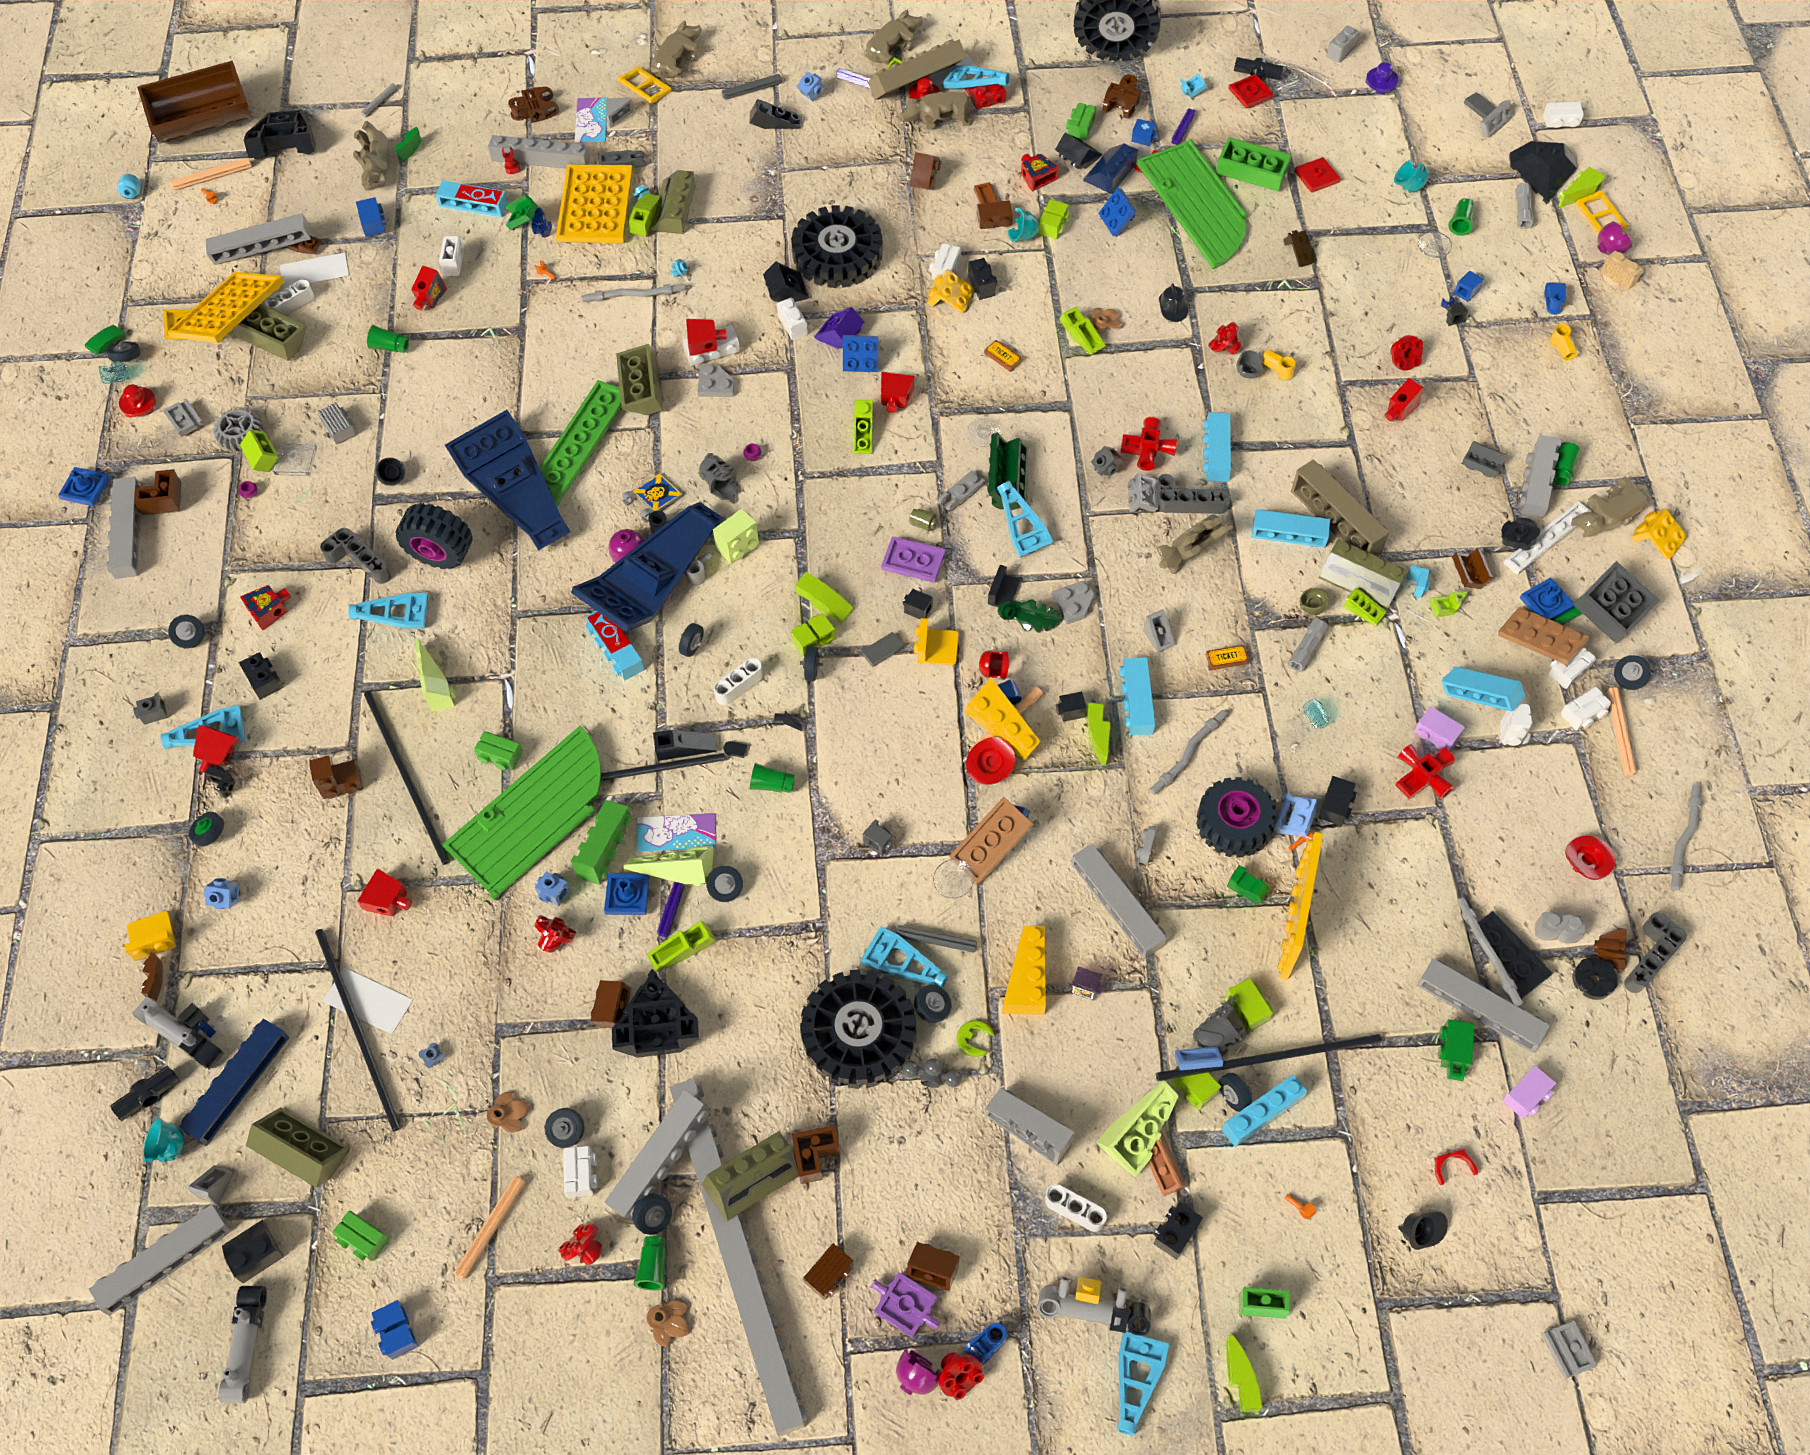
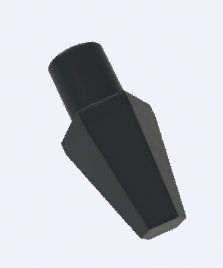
[774,711,802,731]

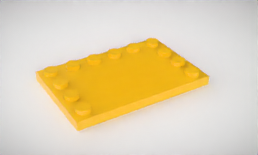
[556,164,633,243]
[167,272,285,343]
[1277,832,1323,980]

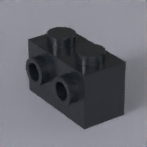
[968,258,998,300]
[238,652,281,700]
[1318,776,1357,826]

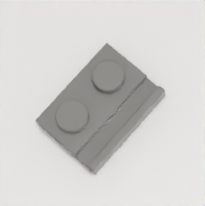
[163,398,204,437]
[1542,1321,1597,1379]

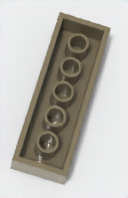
[867,39,967,100]
[1291,459,1390,556]

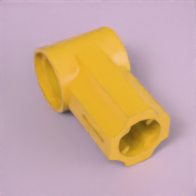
[1550,324,1579,361]
[1262,349,1295,380]

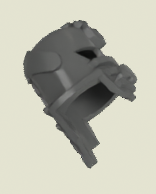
[698,453,738,504]
[1193,996,1246,1057]

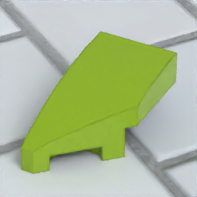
[1429,591,1467,617]

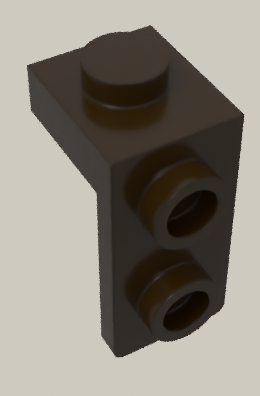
[1283,230,1315,267]

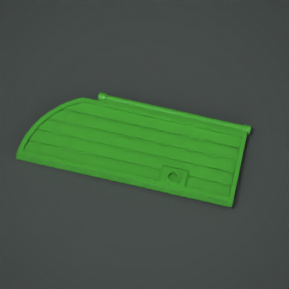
[1137,139,1248,269]
[442,726,601,901]

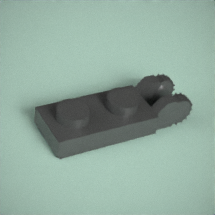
[598,150,645,168]

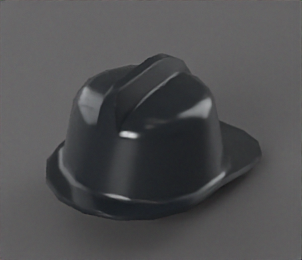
[1159,283,1188,322]
[1398,1211,1448,1250]

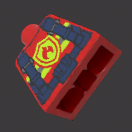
[1021,154,1059,192]
[412,265,447,310]
[240,585,291,631]

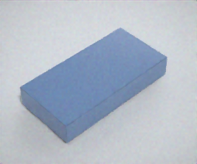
[1174,1046,1223,1070]

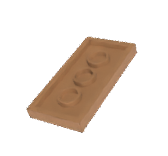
[1498,607,1589,666]
[949,796,1034,885]

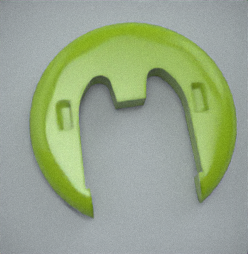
[957,1020,995,1057]

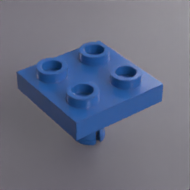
[1098,188,1137,237]
[843,335,878,372]
[58,467,110,507]
[1520,577,1575,620]
[604,874,650,915]

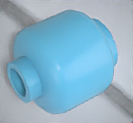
[117,174,141,199]

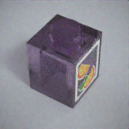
[1070,966,1104,1001]

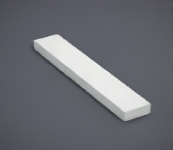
[1504,501,1592,575]

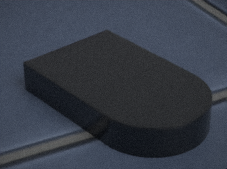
[723,741,747,758]

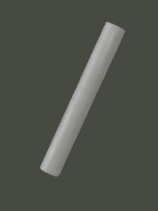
[361,83,397,117]

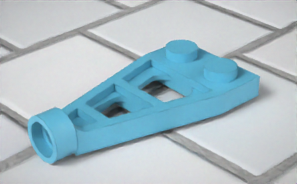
[943,65,1010,89]
[997,481,1053,558]
[348,593,429,629]
[161,705,245,749]
[860,927,948,988]
[1117,1332,1169,1436]

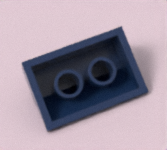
[1083,143,1138,194]

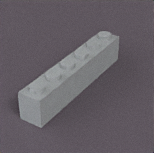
[488,135,590,169]
[206,213,311,265]
[106,476,141,579]
[1071,844,1167,959]
[1417,958,1550,1053]
[604,1090,711,1221]
[89,1204,232,1316]

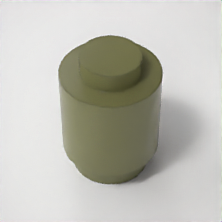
[909,508,938,531]

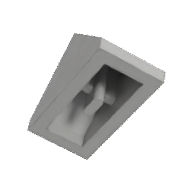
[606,97,633,128]
[1143,609,1175,652]
[188,1165,234,1205]

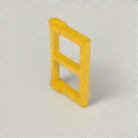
[618,66,671,104]
[1576,190,1629,234]

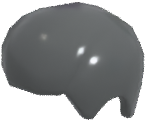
[1236,350,1263,379]

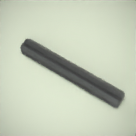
[722,74,782,100]
[896,925,977,953]

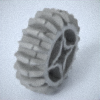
[213,407,263,452]

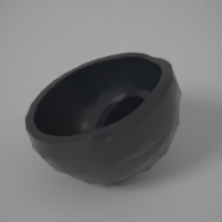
[375,458,405,486]

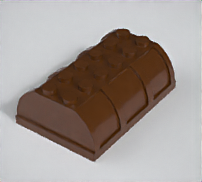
[137,60,252,144]

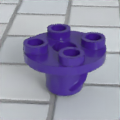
[1365,62,1399,94]

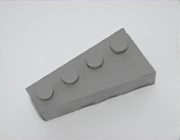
[1519,435,1562,519]
[985,1088,1075,1166]

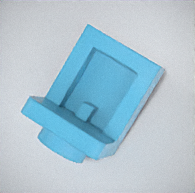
[1180,73,1207,98]
[1406,565,1430,598]

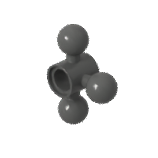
[902,1058,962,1088]

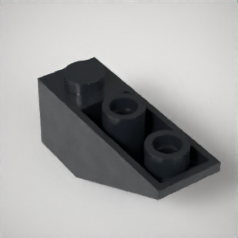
[749,99,802,129]
[653,730,717,761]

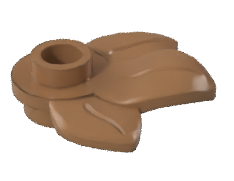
[1091,308,1123,331]
[486,1091,530,1133]
[646,1301,689,1347]

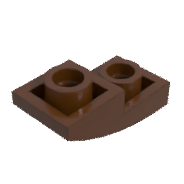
[283,235,322,254]
[141,952,163,1002]

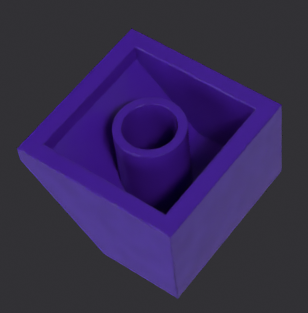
[814,307,865,349]

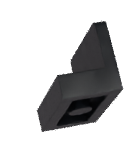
[988,565,1020,607]

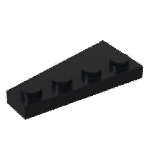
[1478,911,1553,1000]

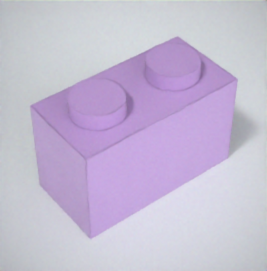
[1414,706,1465,751]
[1502,1065,1556,1119]

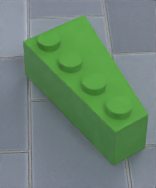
[571,800,632,885]

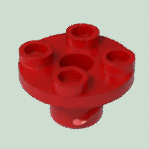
[909,77,940,99]
[1208,322,1242,354]
[1390,335,1423,371]
[119,384,156,418]
[534,915,576,953]
[558,1222,602,1265]
[939,1352,984,1400]

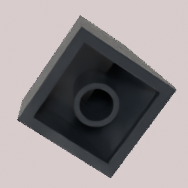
[1055,132,1103,169]
[763,261,809,302]
[222,1219,284,1283]

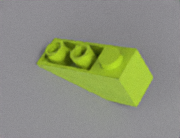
[1558,167,1606,207]
[629,193,661,237]
[854,400,873,454]

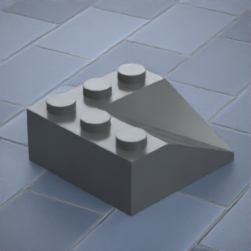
[1573,561,1660,643]

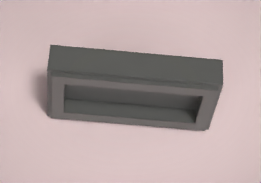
[1464,92,1496,119]
[862,632,904,667]

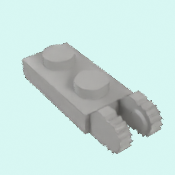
[1480,100,1512,137]
[938,470,985,511]

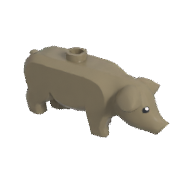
[864,9,923,65]
[651,20,702,78]
[898,92,971,129]
[353,121,389,190]
[1571,476,1647,537]
[1157,514,1233,574]

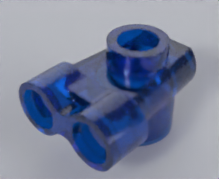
[531,207,552,238]

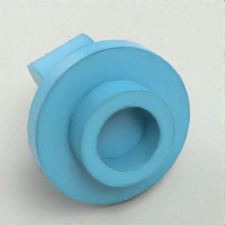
[634,185,651,200]
[670,259,688,277]

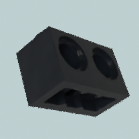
[1153,1202,1203,1260]

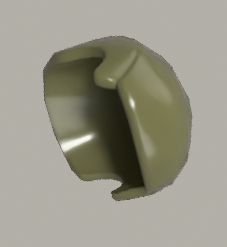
[1300,588,1329,615]

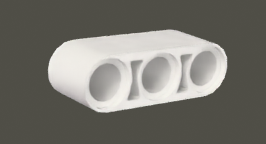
[264,280,314,316]
[714,658,763,705]
[1045,1184,1107,1232]

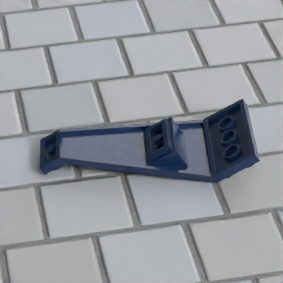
[444,410,571,551]
[571,502,727,632]

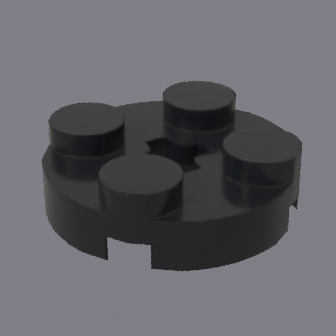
[1501,518,1540,551]
[1572,957,1618,1000]

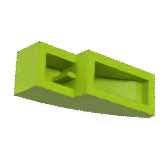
[1059,306,1106,354]
[795,572,853,623]
[1087,703,1110,766]
[647,920,716,972]
[1225,1335,1262,1413]

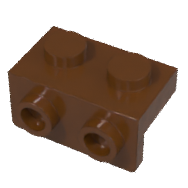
[1451,548,1493,589]

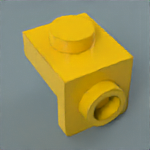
[1075,1276,1101,1304]

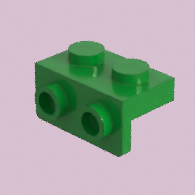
[506,194,538,230]

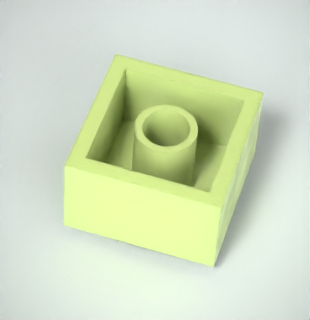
[713,509,759,564]

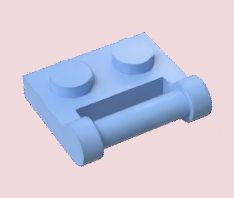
[1273,794,1319,837]

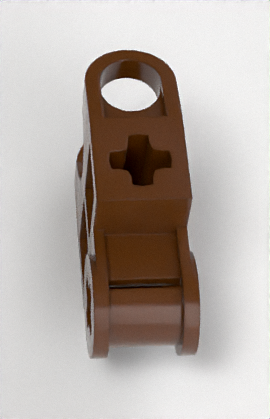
[1102,74,1141,119]
[508,86,559,123]

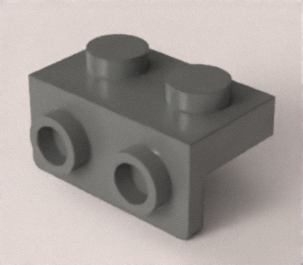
[1461,441,1507,478]

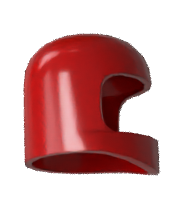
[979,650,1009,680]

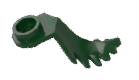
[998,599,1063,633]

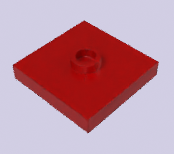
[1228,74,1274,109]
[1294,157,1340,193]

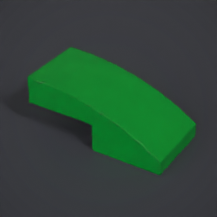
[395,127,422,162]
[85,324,125,355]

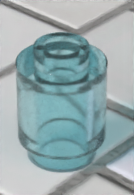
[1303,699,1331,729]

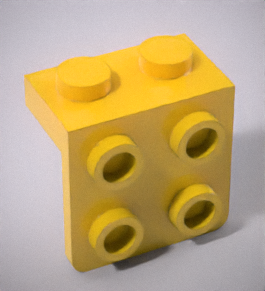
[927,269,974,313]
[1631,509,1686,559]
[914,618,958,665]
[124,911,176,961]

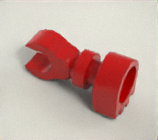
[502,146,520,174]

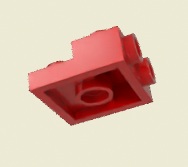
[965,84,1006,109]

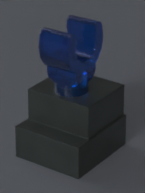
[1441,296,1468,326]
[178,1003,216,1038]

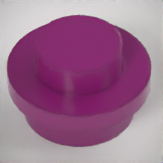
[743,443,761,461]
[239,481,258,498]

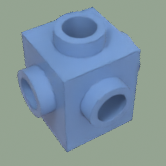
[796,72,825,102]
[535,871,570,907]
[203,878,239,909]

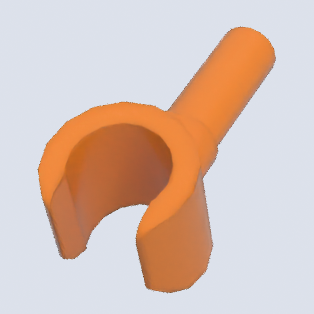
[201,188,218,204]
[535,261,556,280]
[1288,830,1314,851]
[1285,1194,1316,1219]

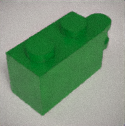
[1438,1019,1474,1082]

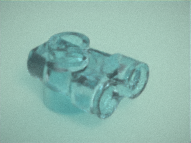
[99,361,130,384]

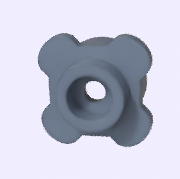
[419,1043,444,1068]

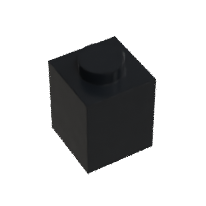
[902,588,933,620]
[1056,691,1087,722]

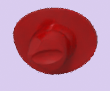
[966,737,1015,785]
[1565,835,1616,880]

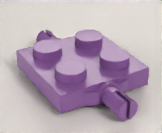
[870,1272,941,1338]

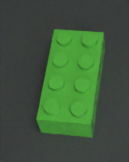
[1216,137,1291,192]

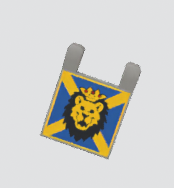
[622,473,683,523]

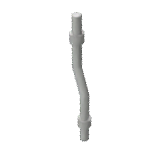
[581,283,685,302]
[1149,710,1227,795]
[1670,784,1701,891]
[1457,898,1523,1006]

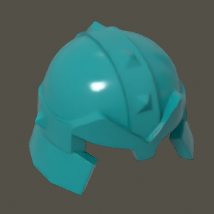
[1394,159,1430,193]
[1008,207,1039,242]
[143,1118,184,1164]

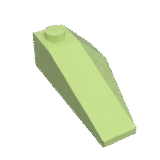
[415,638,456,712]
[624,846,714,886]
[1096,1080,1178,1177]

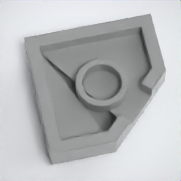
[697,365,734,397]
[1052,580,1094,625]

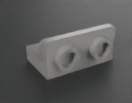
[1127,473,1159,513]

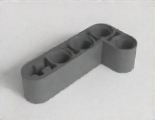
[1157,474,1230,514]
[320,528,391,584]
[1624,912,1687,993]

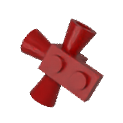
[1120,417,1177,471]
[1395,744,1455,800]

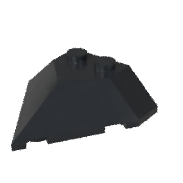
[1509,141,1577,204]
[612,969,699,1058]

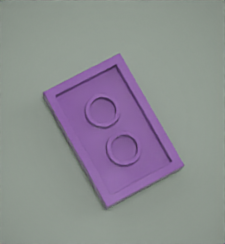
[881,536,945,583]

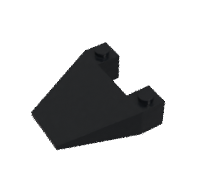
[243,109,316,159]

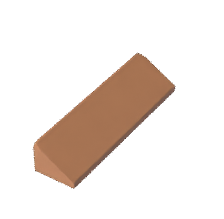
[1148,1130,1187,1196]

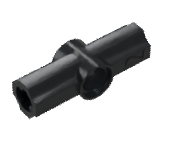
[1234,57,1284,80]
[110,1065,179,1121]

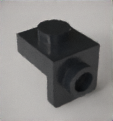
[204,766,236,798]

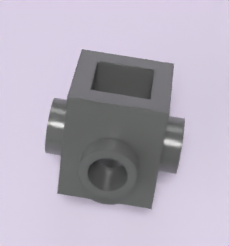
[1091,446,1124,476]

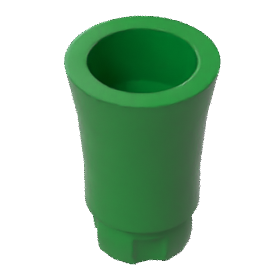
[1448,198,1474,236]
[367,325,409,353]
[1553,442,1581,486]
[750,763,795,793]
[633,1235,666,1291]

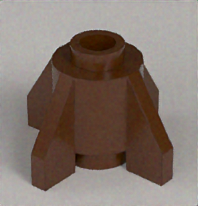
[1594,928,1627,970]

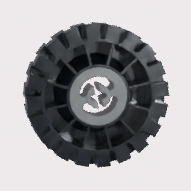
[1073,0,1161,61]
[791,205,883,288]
[800,969,917,1089]

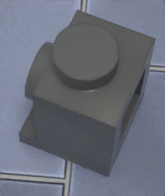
[133,693,168,725]
[863,819,895,855]

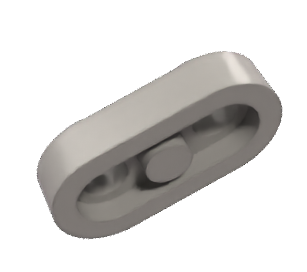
[1136,825,1157,865]

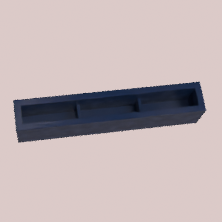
[179,1018,289,1146]

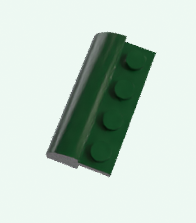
[987,432,1029,510]

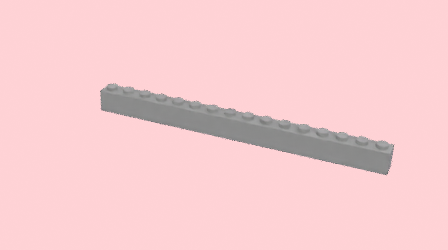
[669,1078,807,1437]

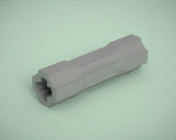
[1515,183,1533,230]
[1288,618,1328,672]

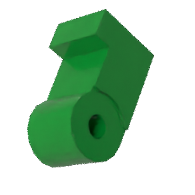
[1227,865,1270,904]

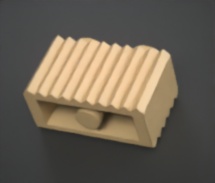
[1600,251,1643,290]

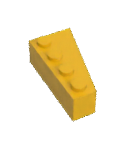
[963,677,1040,761]
[1002,926,1046,1015]

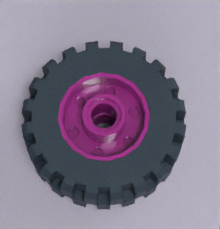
[395,503,473,569]
[1196,777,1277,858]

